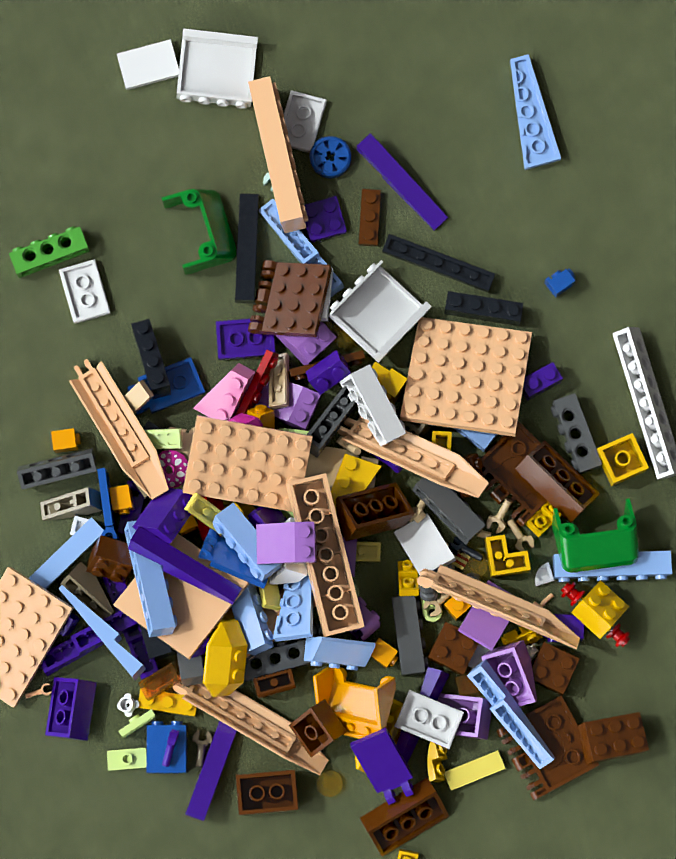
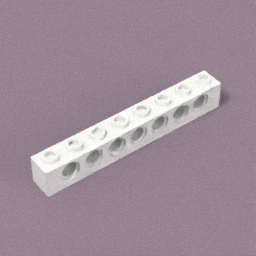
[613,327,676,479]

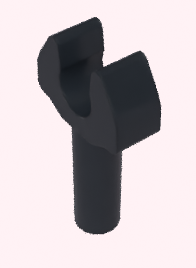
[449,536,484,562]

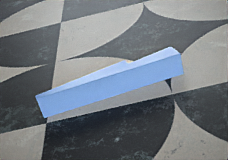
[258,199,344,297]
[29,517,104,589]
[59,585,145,680]
[467,659,555,769]

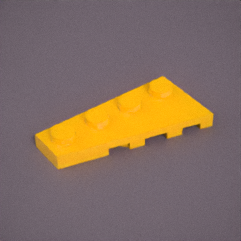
[331,454,381,511]

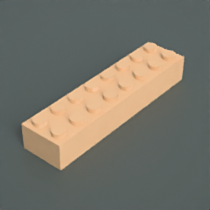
[248,76,309,233]
[286,473,365,637]

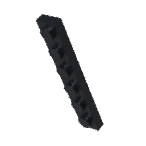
[382,234,495,292]

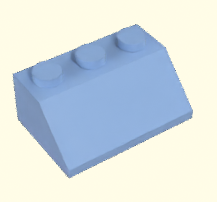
[304,637,375,671]

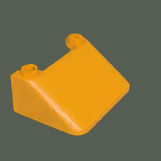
[313,667,396,739]

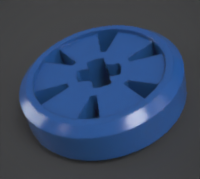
[310,136,351,178]

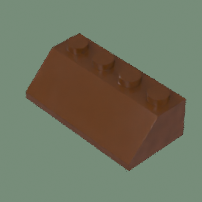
[515,440,600,523]
[336,482,415,542]
[360,777,449,857]

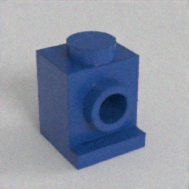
[544,268,575,298]

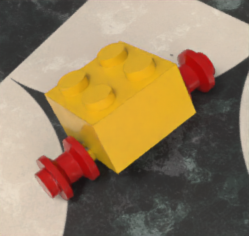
[560,580,630,647]

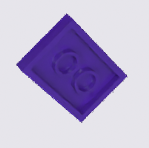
[216,319,275,360]

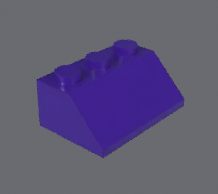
[132,488,192,544]
[45,677,97,741]

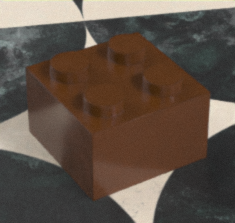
[86,535,133,583]
[427,622,479,676]
[532,642,580,695]
[289,699,347,757]

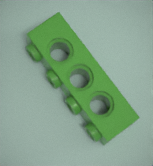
[9,226,90,278]

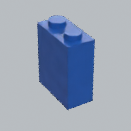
[146,721,187,773]

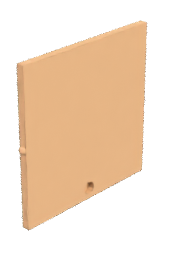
[113,534,249,660]

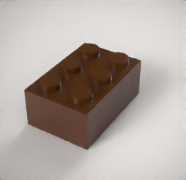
[578,712,649,764]
[236,770,299,815]

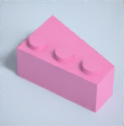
[193,363,255,420]

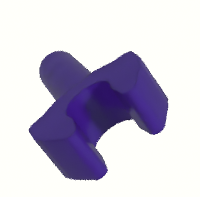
[162,729,180,767]

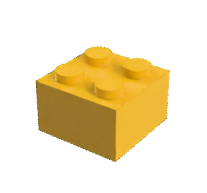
[597,433,649,487]

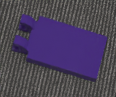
[350,727,414,805]

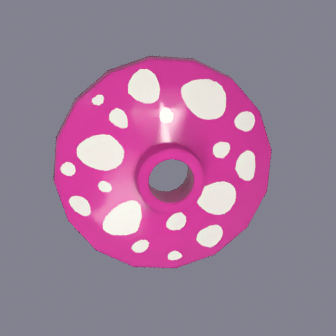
[158,450,188,488]

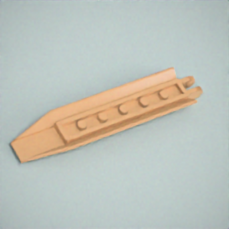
[69,359,169,500]
[337,415,489,498]
[417,564,580,650]
[173,675,329,775]

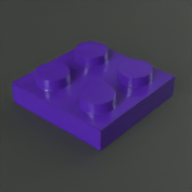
[304,196,347,243]

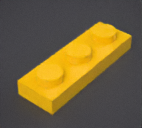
[138,688,197,717]

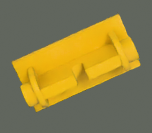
[500,626,542,645]

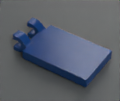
[127,357,205,415]
[97,468,120,541]
[198,529,269,589]

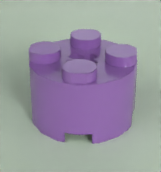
[349,597,381,642]

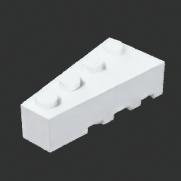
[339,364,406,446]

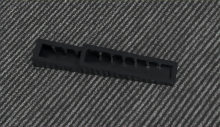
[235,194,259,304]

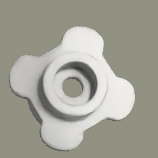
[526,644,539,661]
[117,693,140,717]

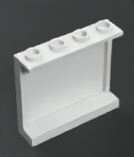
[176,29,258,109]
[328,260,432,363]

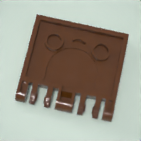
[248,260,332,337]
[481,421,547,527]
[496,695,599,801]

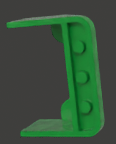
[162,189,237,275]
[552,498,639,573]

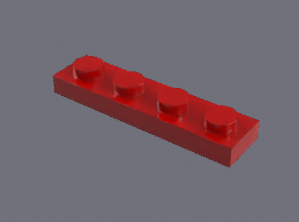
[235,350,279,416]

